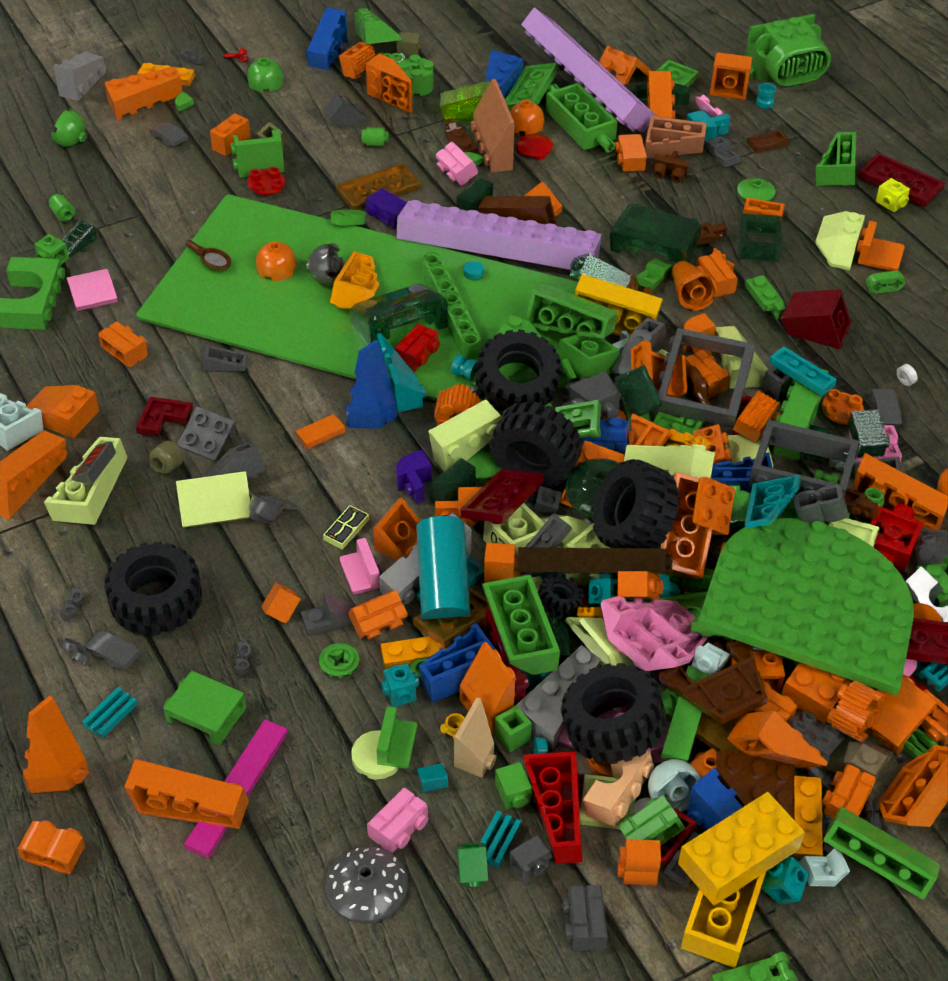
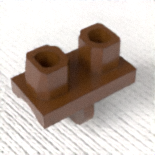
[654,151,689,183]

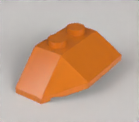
[878,745,948,827]

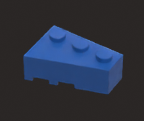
[485,50,524,99]

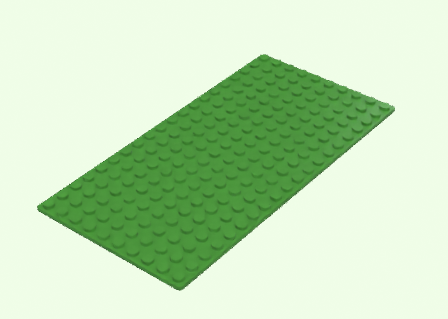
[136,194,578,417]

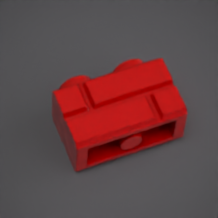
[394,323,440,372]

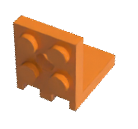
[599,45,651,87]

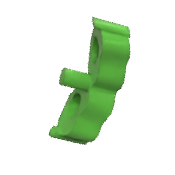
[380,52,406,64]

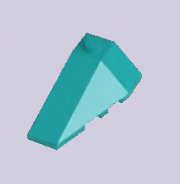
[377,333,426,412]

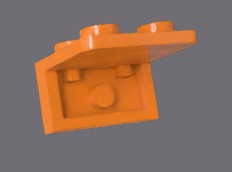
[857,220,905,271]
[693,477,735,535]

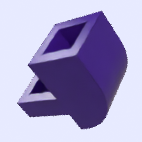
[396,450,432,504]

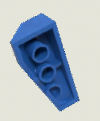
[346,340,397,428]

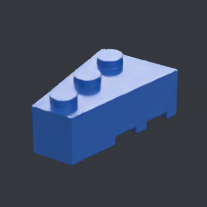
[306,7,348,70]
[711,452,773,493]
[419,623,495,703]
[687,768,743,831]

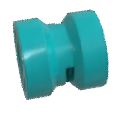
[756,83,776,109]
[451,354,478,381]

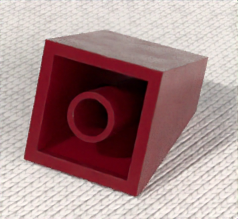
[781,289,851,349]

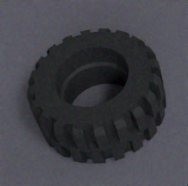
[475,329,562,412]
[490,402,582,489]
[592,459,680,548]
[104,542,202,636]
[561,663,667,764]

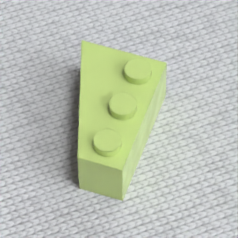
[428,400,501,476]

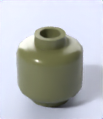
[149,441,183,474]

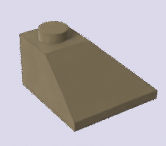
[823,733,893,783]

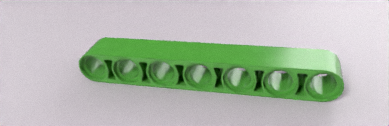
[423,252,480,360]

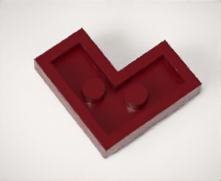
[136,396,193,437]

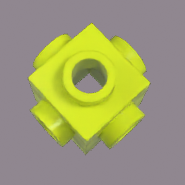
[876,178,910,212]

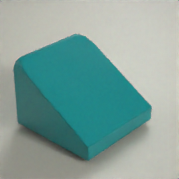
[417,763,448,793]

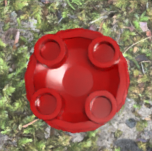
[516,134,553,160]
[247,167,285,195]

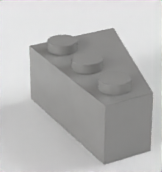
[53,52,106,101]

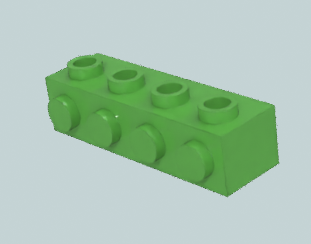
[823,806,940,900]

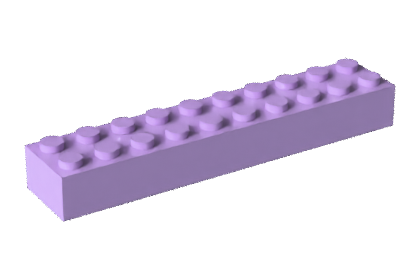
[521,7,657,133]
[396,200,602,273]

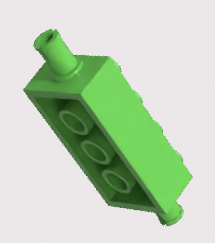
[546,83,618,153]

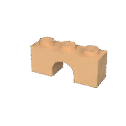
[583,750,654,827]

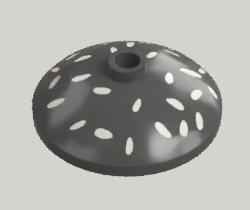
[325,846,408,924]

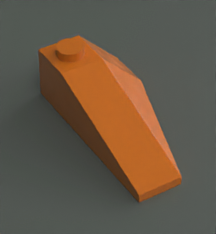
[23,695,90,793]

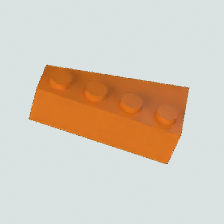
[104,67,183,120]
[0,430,67,520]
[852,453,948,530]
[124,759,249,829]

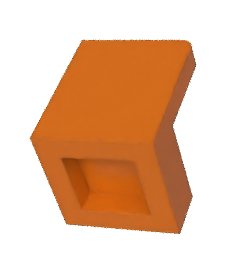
[261,582,301,623]

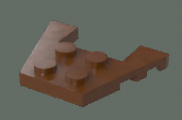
[659,640,767,725]

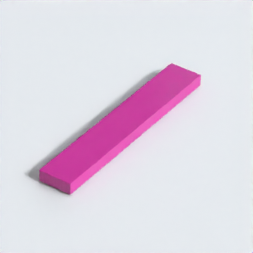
[184,720,288,859]

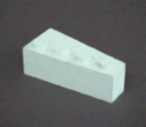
[0,393,43,451]

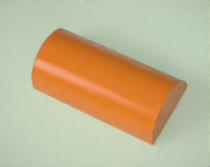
[659,472,712,579]

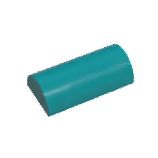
[416,516,471,619]

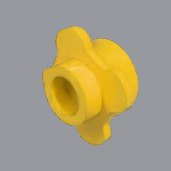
[440,713,465,739]

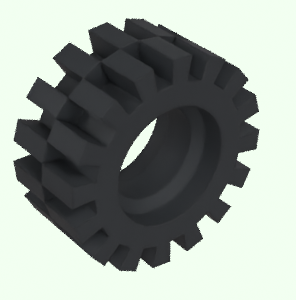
[538,573,584,619]

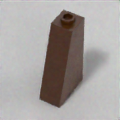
[478,196,558,227]

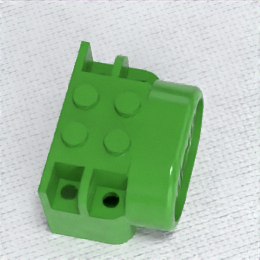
[745,14,831,87]

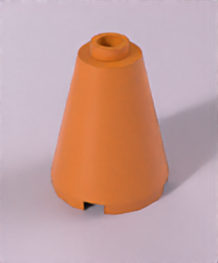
[672,261,718,311]

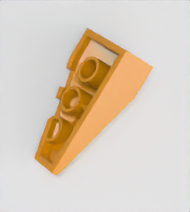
[330,251,379,309]

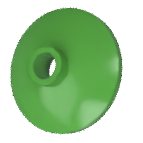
[737,178,776,201]

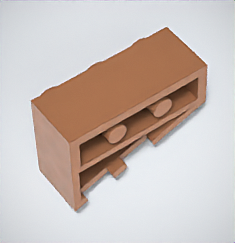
[645,116,707,159]

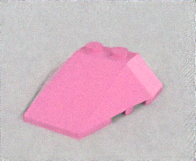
[601,596,708,671]

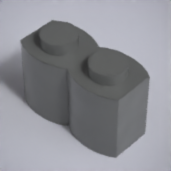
[793,484,849,523]

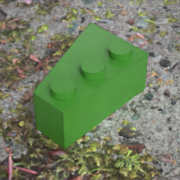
[816,132,856,186]

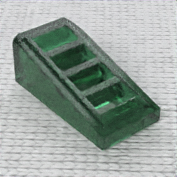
[61,220,97,258]

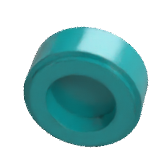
[464,261,484,280]
[533,737,548,754]

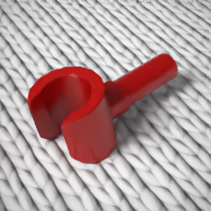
[224,48,249,63]

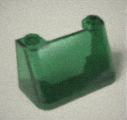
[610,203,702,263]
[350,284,448,345]

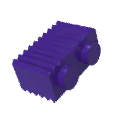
[365,188,407,229]

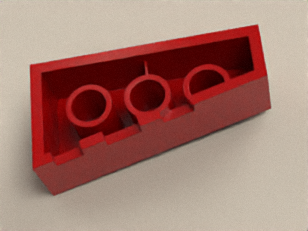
[523,751,583,864]

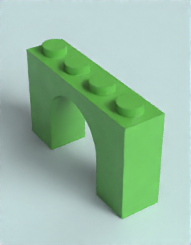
[0,257,65,330]

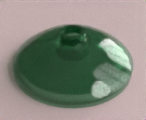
[565,458,619,518]

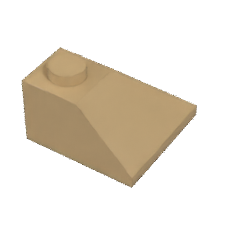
[454,697,496,778]

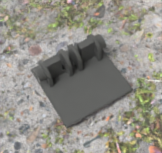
[177,406,236,461]
[787,710,846,762]

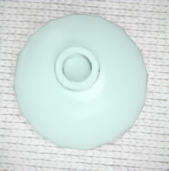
[648,759,701,812]

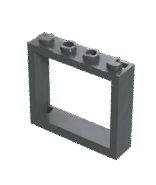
[653,328,755,428]
[749,420,859,497]

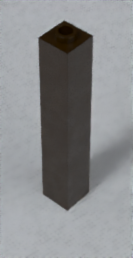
[518,547,673,575]

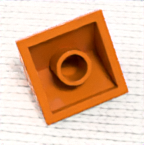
[373,497,421,561]

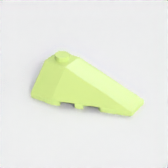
[715,326,768,389]

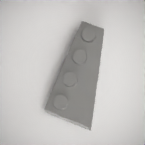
[379,512,472,605]
[515,645,601,753]

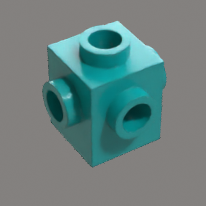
[589,574,627,608]
[381,663,419,707]
[762,857,809,904]

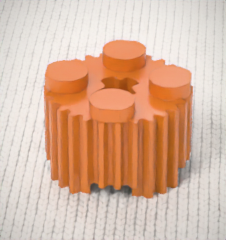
[434,383,482,426]
[827,681,885,742]

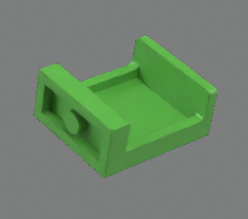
[231,129,285,177]
[163,670,246,746]

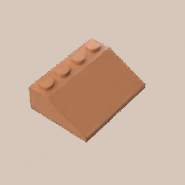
[470,79,514,173]

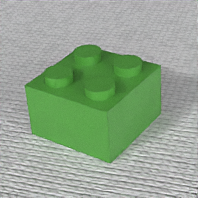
[557,334,620,380]

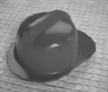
[249,491,297,524]

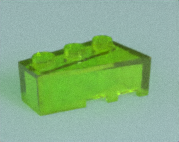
[440,80,491,121]

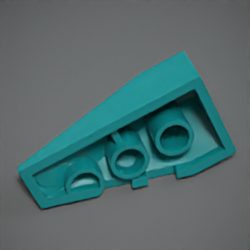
[745,474,801,528]

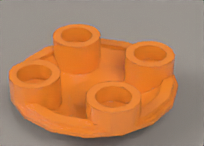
[821,389,864,425]

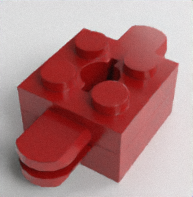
[870,504,924,573]

